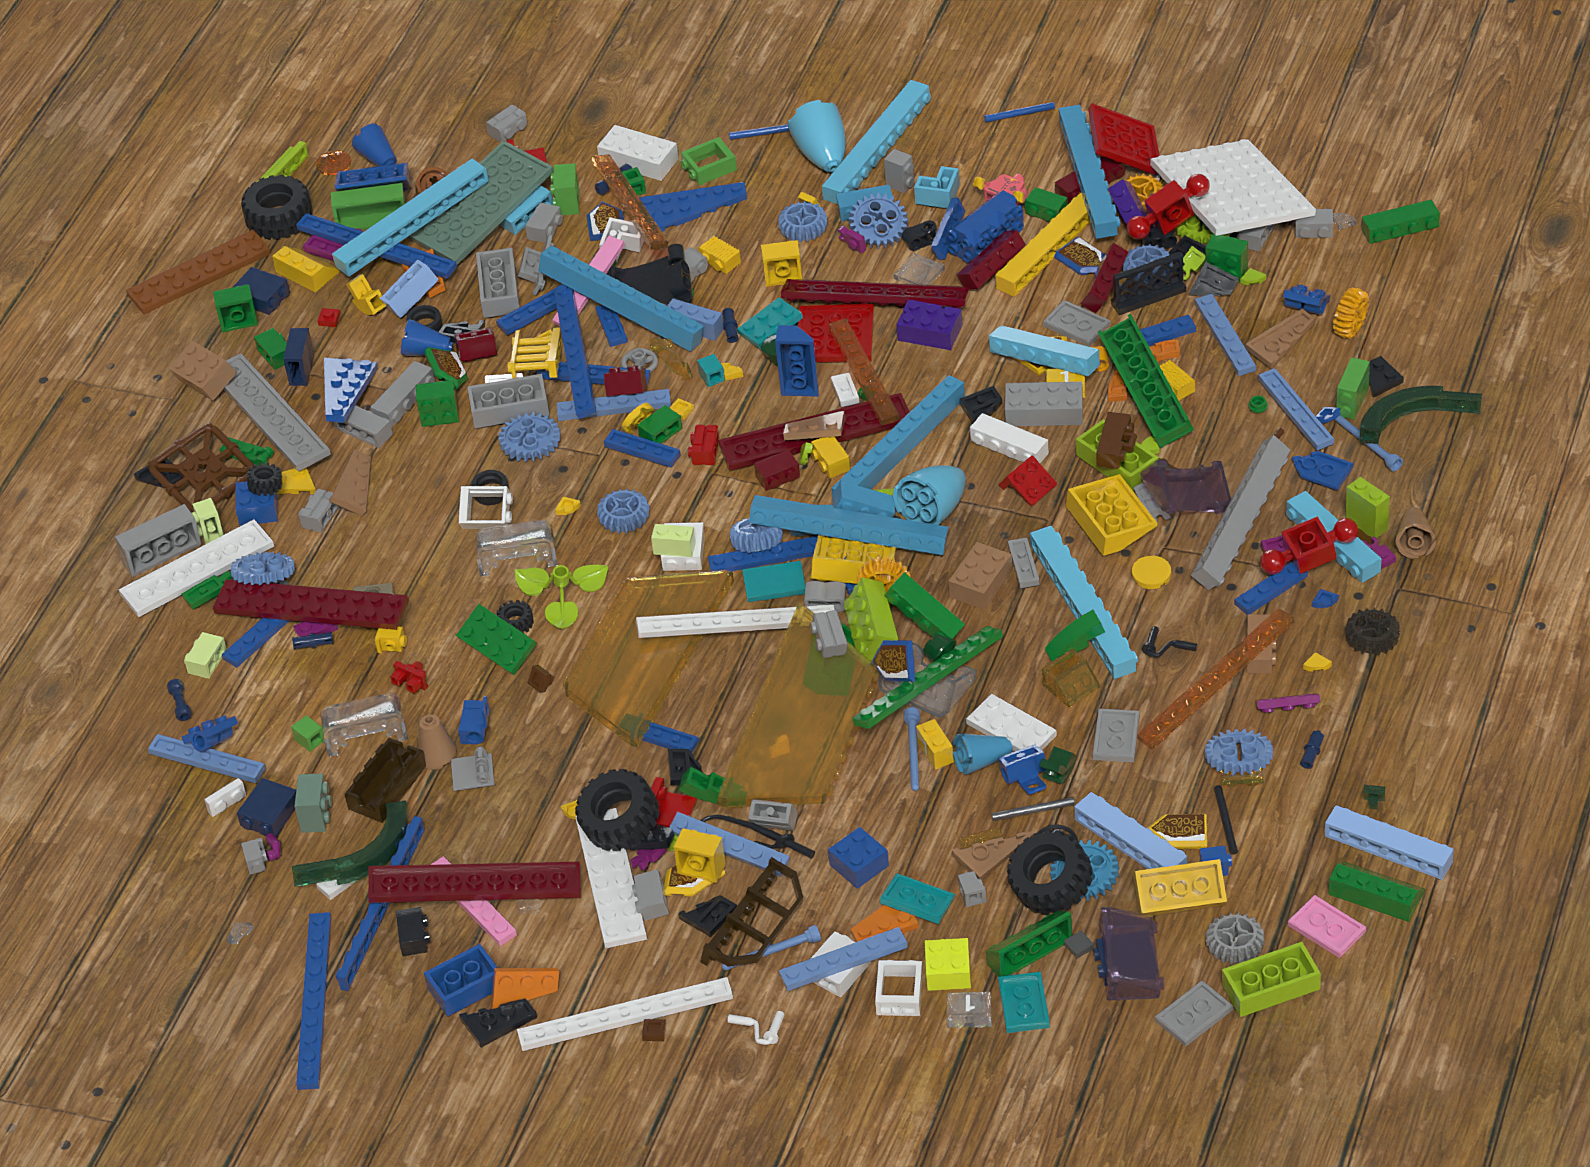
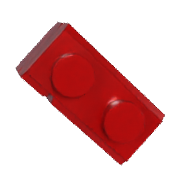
[688,424,719,465]

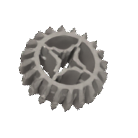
[1206,912,1264,966]

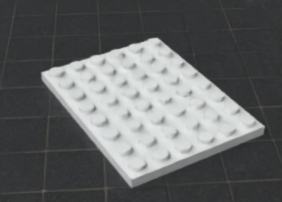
[1150,139,1316,236]

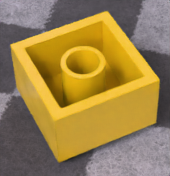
[761,240,802,287]
[674,828,726,883]

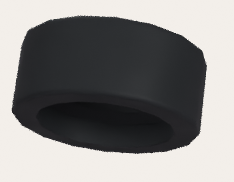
[406,305,443,332]
[471,470,509,506]

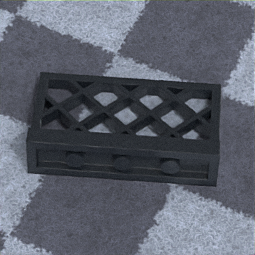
[1111,251,1186,316]

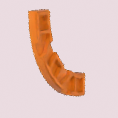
[1108,339,1180,402]

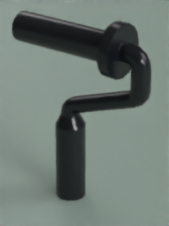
[1142,626,1198,658]

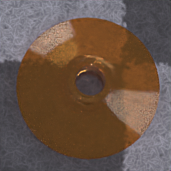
[316,150,351,175]

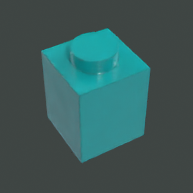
[697,354,725,387]

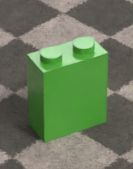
[1337,357,1370,420]

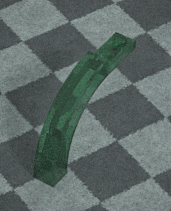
[1359,385,1482,444]
[291,800,409,887]

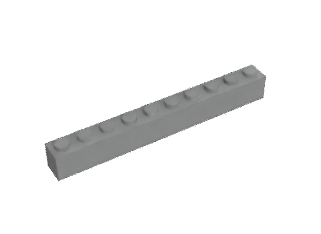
[1191,435,1290,590]

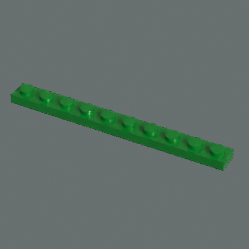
[852,626,1003,729]

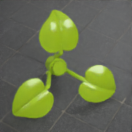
[515,564,608,629]

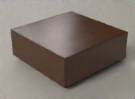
[642,1019,666,1041]

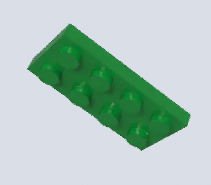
[455,603,537,675]

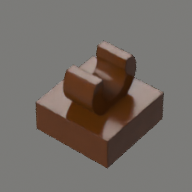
[527,665,554,693]

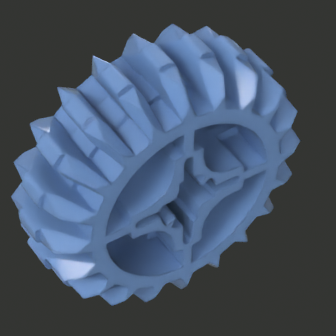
[778,201,827,243]
[1123,244,1173,283]
[597,488,650,534]
[730,517,783,553]

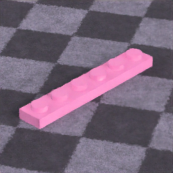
[431,856,517,946]

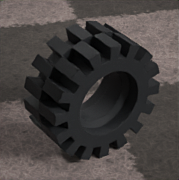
[247,463,282,496]
[496,600,534,633]

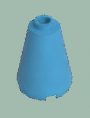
[953,733,1012,775]

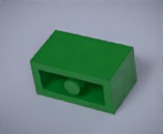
[1025,187,1068,222]
[254,328,287,370]
[637,405,682,444]

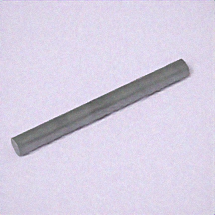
[991,797,1075,821]

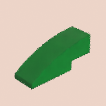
[1045,609,1105,664]
[679,767,748,808]

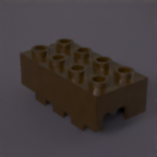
[344,738,426,823]

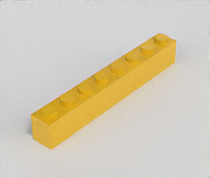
[995,193,1091,297]

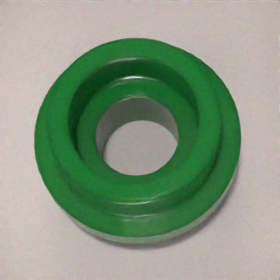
[1248,395,1268,413]

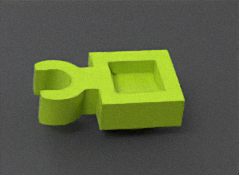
[1176,246,1206,281]

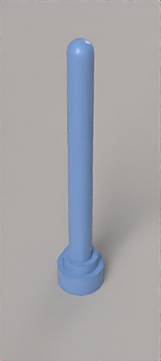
[1335,415,1403,471]
[903,707,920,791]
[722,925,821,970]

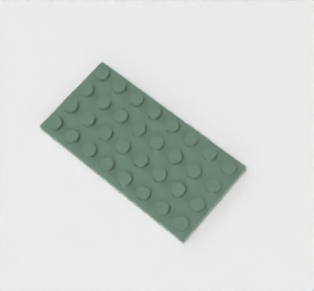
[408,140,554,265]

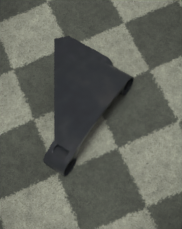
[606,244,693,304]

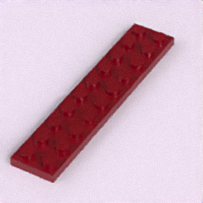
[781,279,970,308]
[718,393,910,471]
[213,579,409,630]
[368,861,581,903]

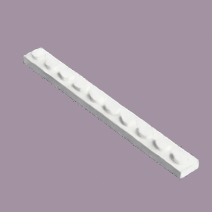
[636,605,834,638]
[517,977,733,1051]

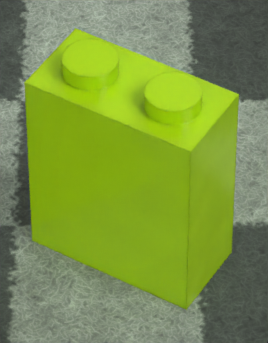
[1346,477,1390,538]

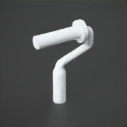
[728,1011,785,1045]

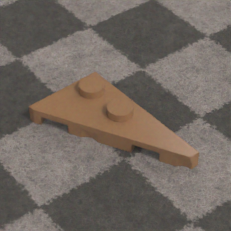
[952,831,1033,880]

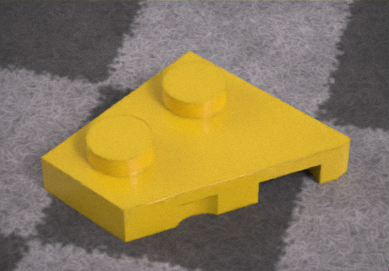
[277,468,316,494]

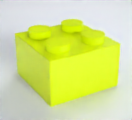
[925,938,971,991]

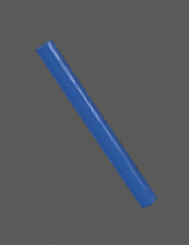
[984,102,1055,122]
[729,124,789,140]

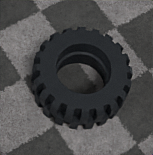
[241,175,313,240]
[575,769,659,851]
[1007,830,1093,915]

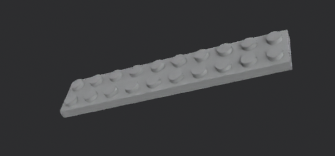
[223,353,331,471]

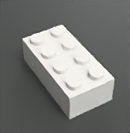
[597,125,678,181]

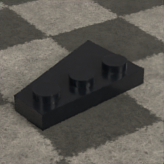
[459,998,537,1048]

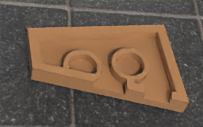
[783,411,845,440]

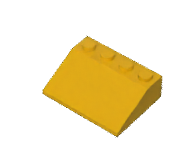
[1066,474,1158,556]
[811,535,897,585]

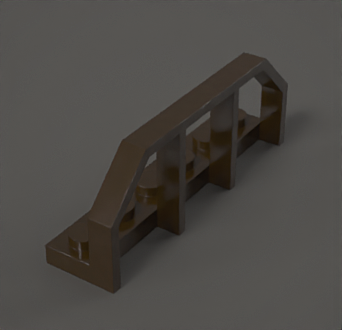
[700,857,803,967]

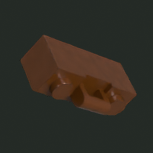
[1096,412,1137,469]

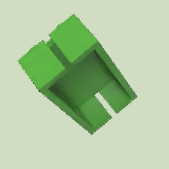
[331,183,406,230]

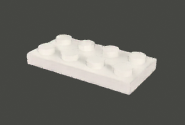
[966,694,1057,751]

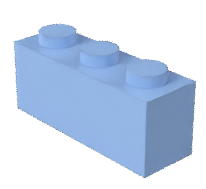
[380,260,438,318]

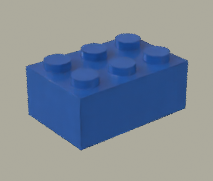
[424,944,497,1017]

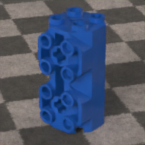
[947,190,1024,263]

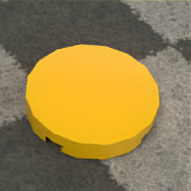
[621,402,654,434]
[1132,556,1171,589]

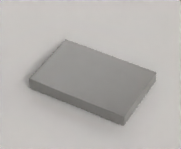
[1043,300,1111,347]
[1093,709,1140,762]
[1155,980,1233,1047]

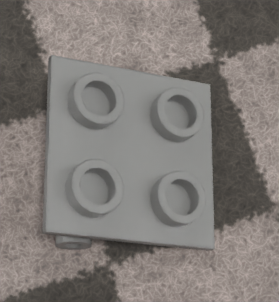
[451,747,494,791]

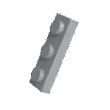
[1008,538,1040,588]

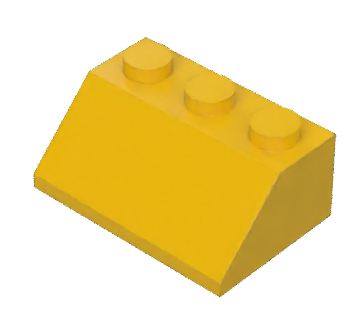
[272,246,340,293]

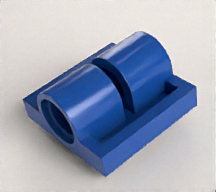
[1283,284,1331,315]
[181,715,238,752]

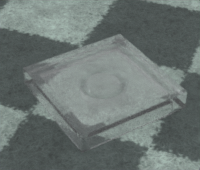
[894,253,945,285]

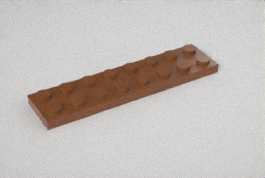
[126,230,271,315]

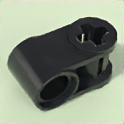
[902,220,937,251]
[1140,227,1177,249]

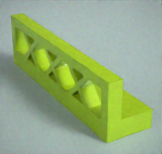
[257,141,309,182]

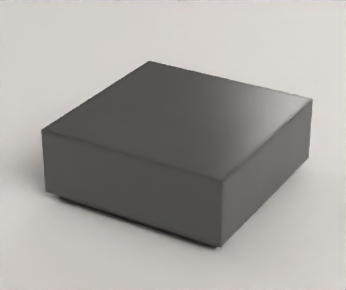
[1064,930,1094,959]

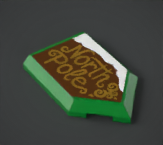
[424,347,469,390]

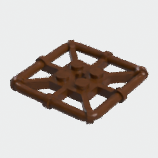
[147,423,254,513]

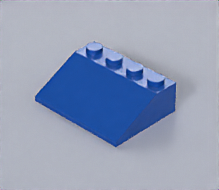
[335,162,411,191]

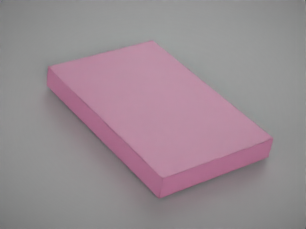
[1288,895,1366,958]

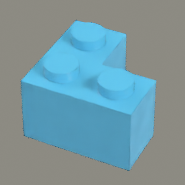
[914,166,960,208]

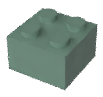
[295,773,332,833]

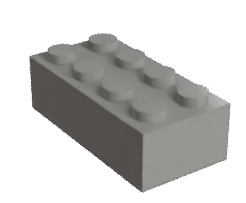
[476,248,520,318]
[468,374,549,428]
[1005,382,1083,426]
[115,504,201,577]

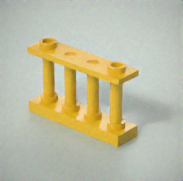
[508,328,562,379]

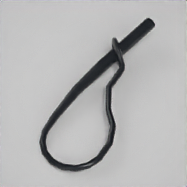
[700,814,815,859]

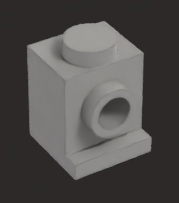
[241,838,268,874]
[958,871,986,907]

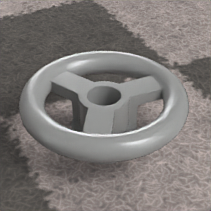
[621,348,658,372]

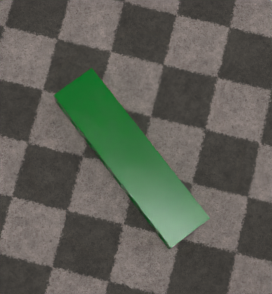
[1097,313,1194,448]

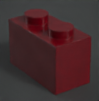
[454,327,497,362]
[604,365,647,396]
[754,450,800,491]

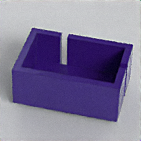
[896,299,963,350]

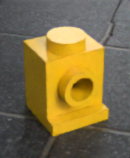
[375,627,407,653]

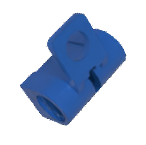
[458,696,490,744]
[998,744,1046,794]

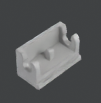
[1134,479,1171,523]

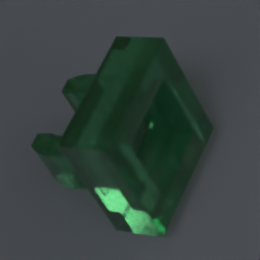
[1364,785,1386,810]

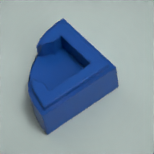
[1316,407,1341,424]
[1312,589,1339,608]

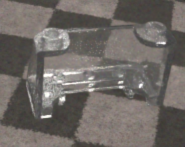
[476,520,558,576]
[878,642,977,718]
[320,693,408,757]

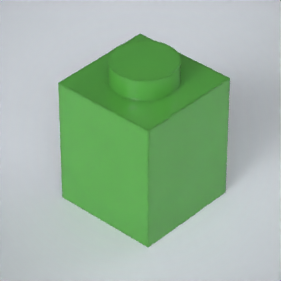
[291,715,325,752]

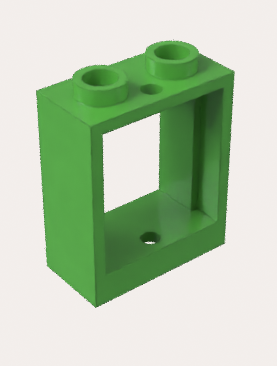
[680,137,737,185]

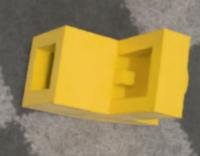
[346,274,386,315]

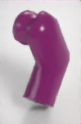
[265,833,281,861]

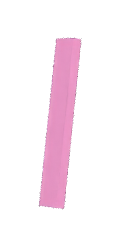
[552,236,625,326]

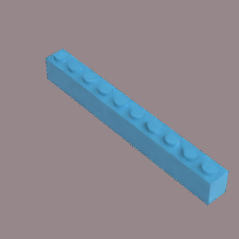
[1059,105,1120,239]
[538,245,704,352]
[831,375,965,499]
[749,495,948,555]

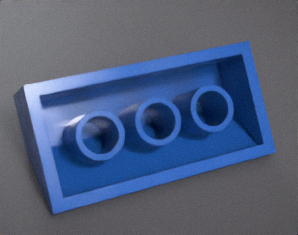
[775,325,819,397]

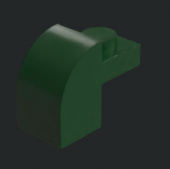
[1039,746,1078,784]

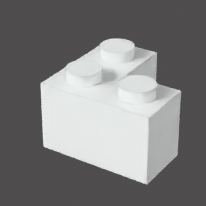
[599,217,645,262]

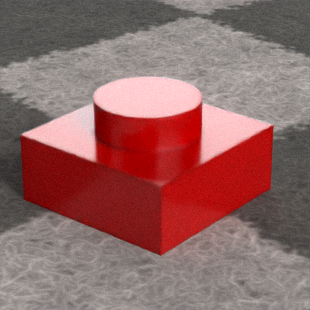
[317,308,341,327]

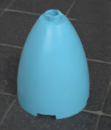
[788,100,845,172]
[893,465,966,525]

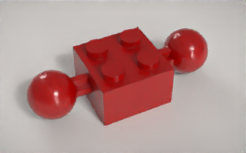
[1126,174,1210,239]
[1260,516,1359,575]

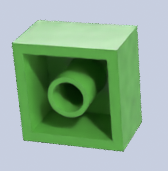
[551,163,579,215]

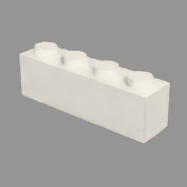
[970,413,1049,463]

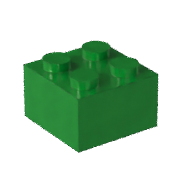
[1206,233,1248,283]
[213,284,258,333]
[415,380,459,427]

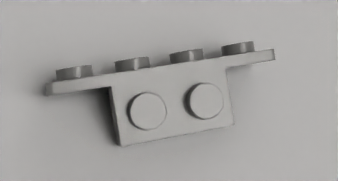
[518,234,554,296]

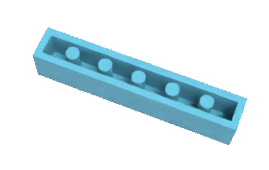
[989,325,1100,376]
[1286,491,1381,583]

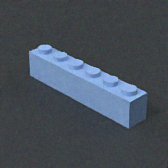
[1074,792,1187,869]
[1325,805,1454,880]

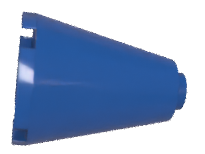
[352,123,397,166]
[401,319,454,356]

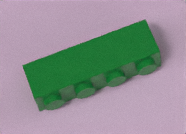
[1362,199,1440,244]
[884,572,965,639]

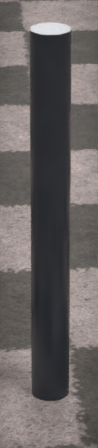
[1214,785,1238,855]

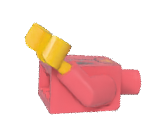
[973,173,1028,206]

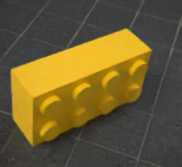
[1133,859,1227,917]

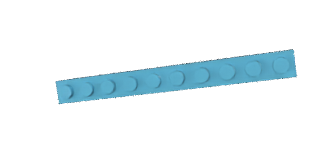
[822,80,931,204]
[332,158,489,277]
[1030,525,1138,679]

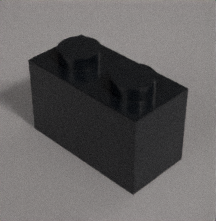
[396,907,430,957]

